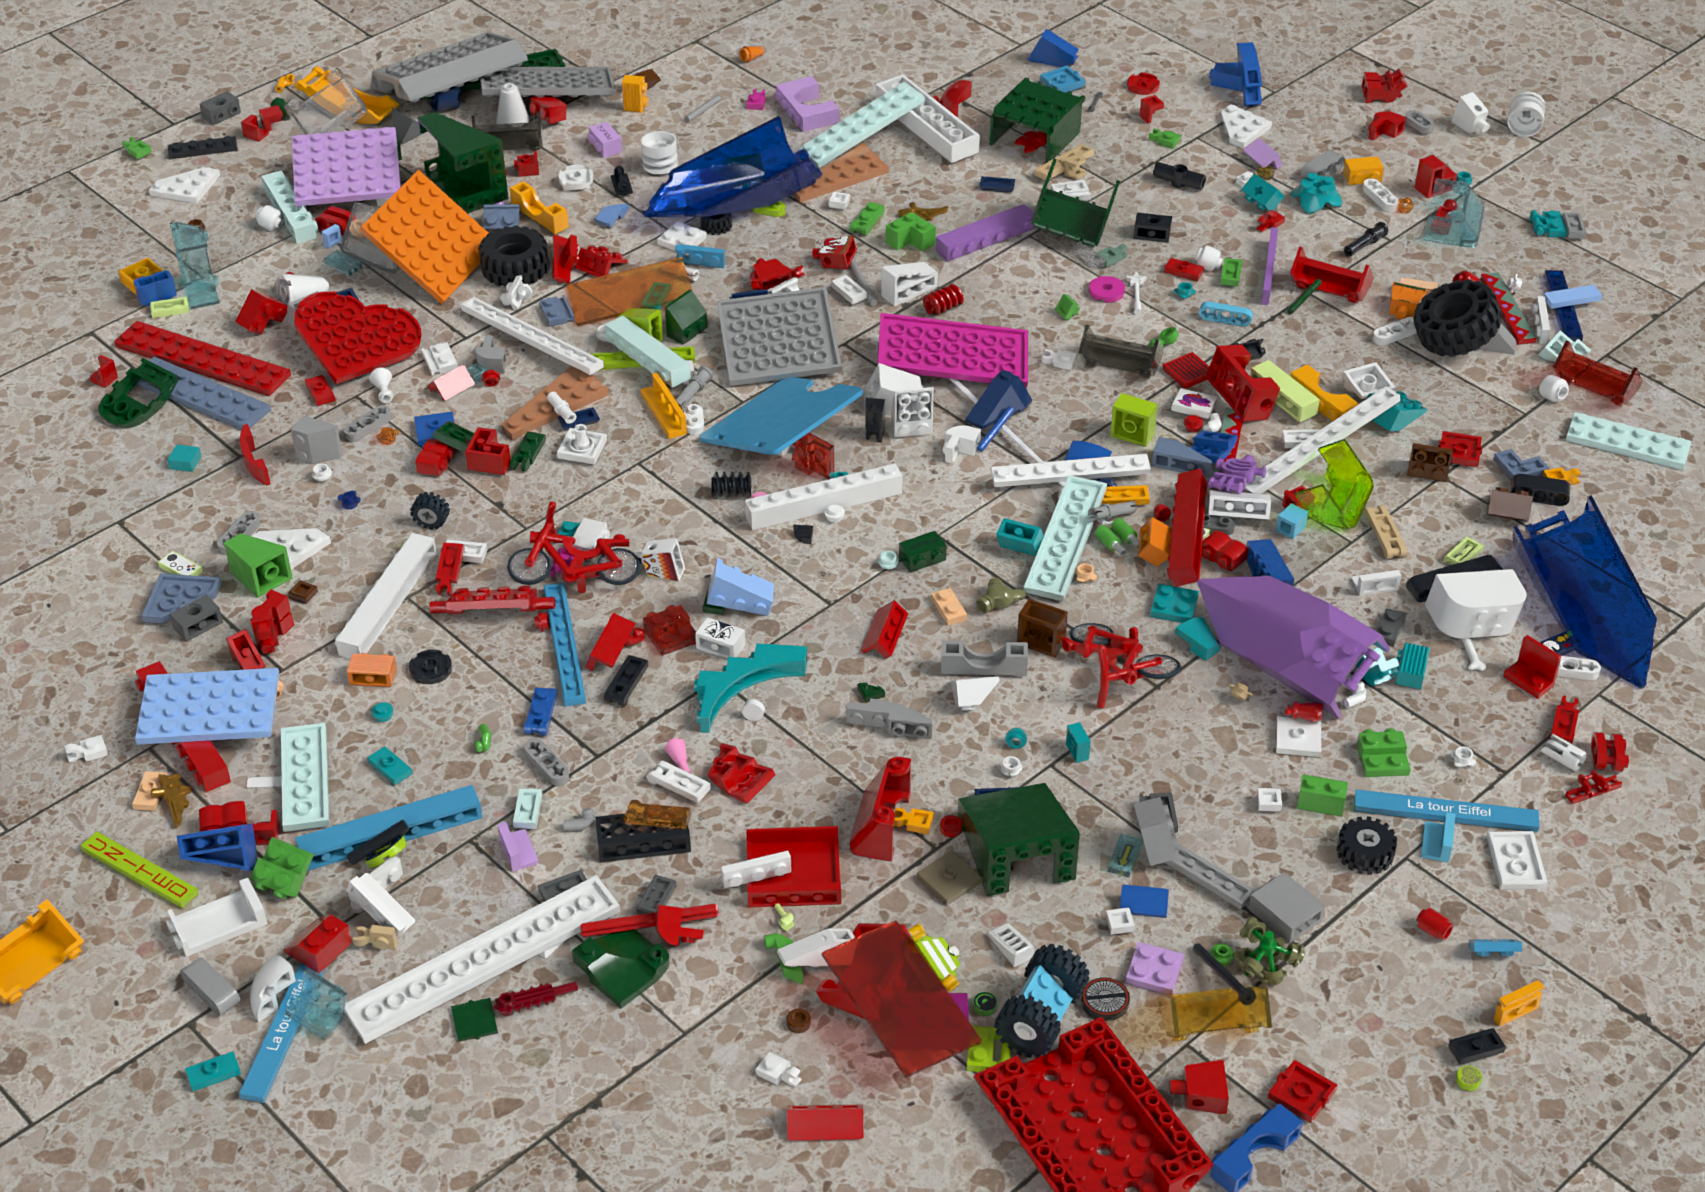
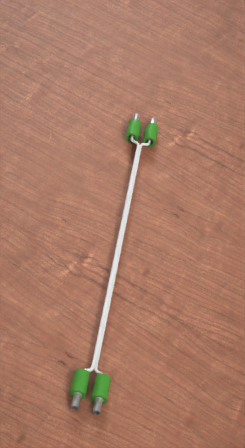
[949,378,1139,556]

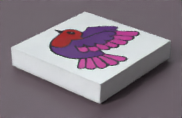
[1171,389,1218,419]

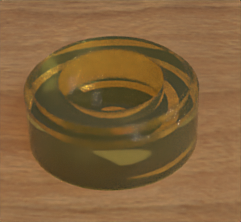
[1256,166,1274,181]

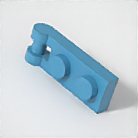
[675,244,726,268]

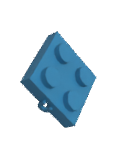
[1040,66,1086,93]

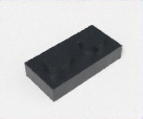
[1448,1028,1506,1065]

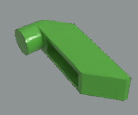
[764,933,803,984]

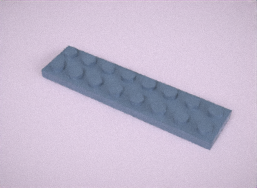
[136,357,271,429]

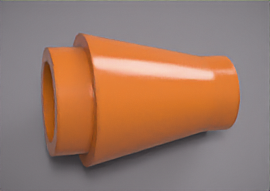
[739,46,764,62]

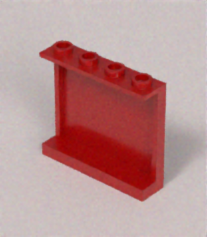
[746,826,841,908]

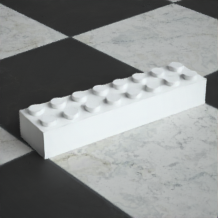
[875,74,980,163]

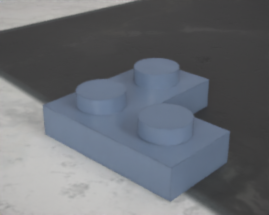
[1493,449,1550,480]

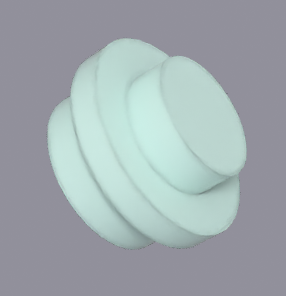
[878,551,899,569]

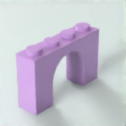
[774,76,839,132]

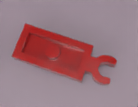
[435,542,465,596]
[1550,695,1579,744]

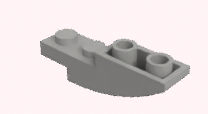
[846,698,932,739]

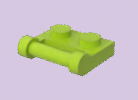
[967,1025,1011,1072]

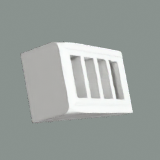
[988,923,1035,967]

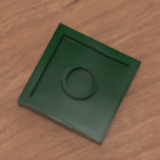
[432,421,474,453]

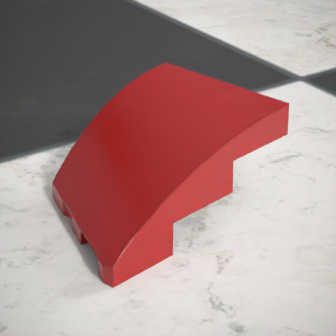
[707,743,776,804]

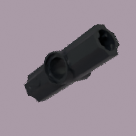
[1153,162,1207,190]

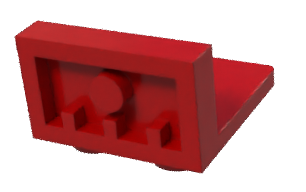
[575,245,628,280]
[1503,635,1562,699]

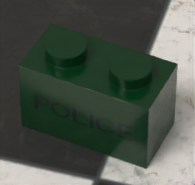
[899,531,947,573]

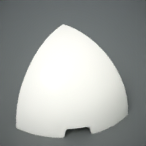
[250,955,296,1023]

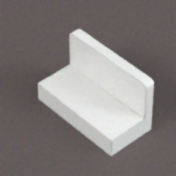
[1351,570,1401,596]

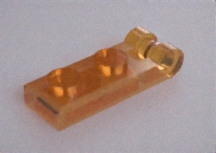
[624,800,691,829]

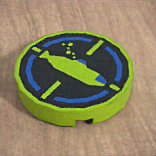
[364,835,407,869]

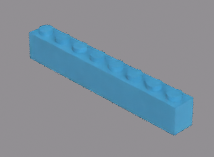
[295,785,483,871]

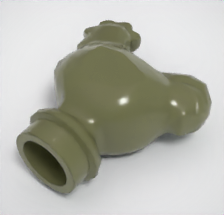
[976,578,1026,614]

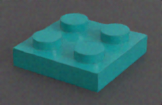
[1150,583,1199,623]

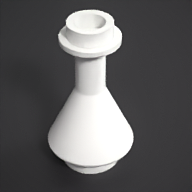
[369,368,394,403]

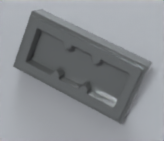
[636,874,677,914]

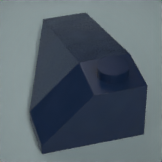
[965,370,1033,429]

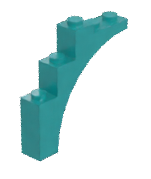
[694,643,807,733]

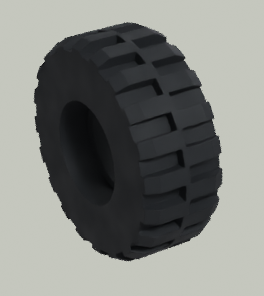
[1413,279,1502,357]

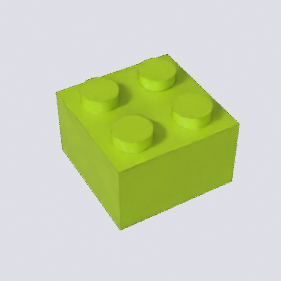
[1110,393,1158,447]

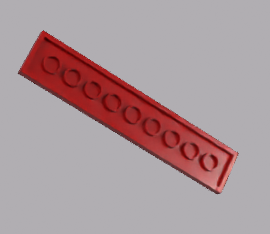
[114,321,291,397]

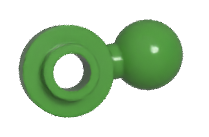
[1148,327,1179,353]

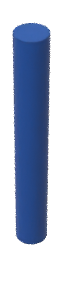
[977,406,1014,452]

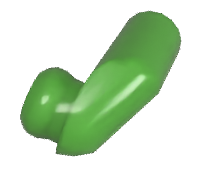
[474,724,492,753]

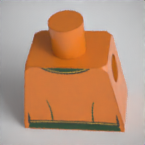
[1389,282,1427,320]

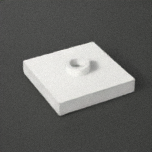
[1276,716,1321,757]

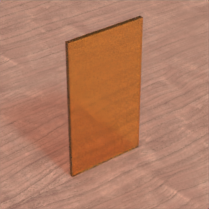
[567,257,693,326]

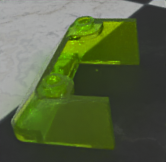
[1295,439,1374,530]

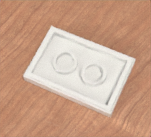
[1486,831,1548,890]

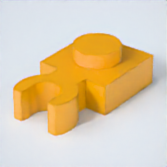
[893,808,934,835]

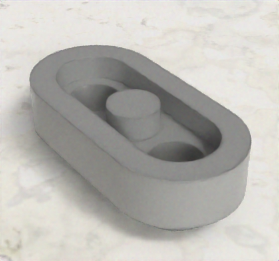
[1405,110,1434,134]

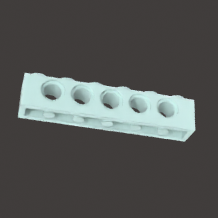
[262,171,318,244]

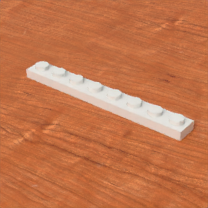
[991,454,1151,487]

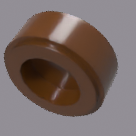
[786,1009,811,1033]

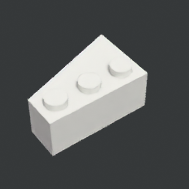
[881,262,938,306]

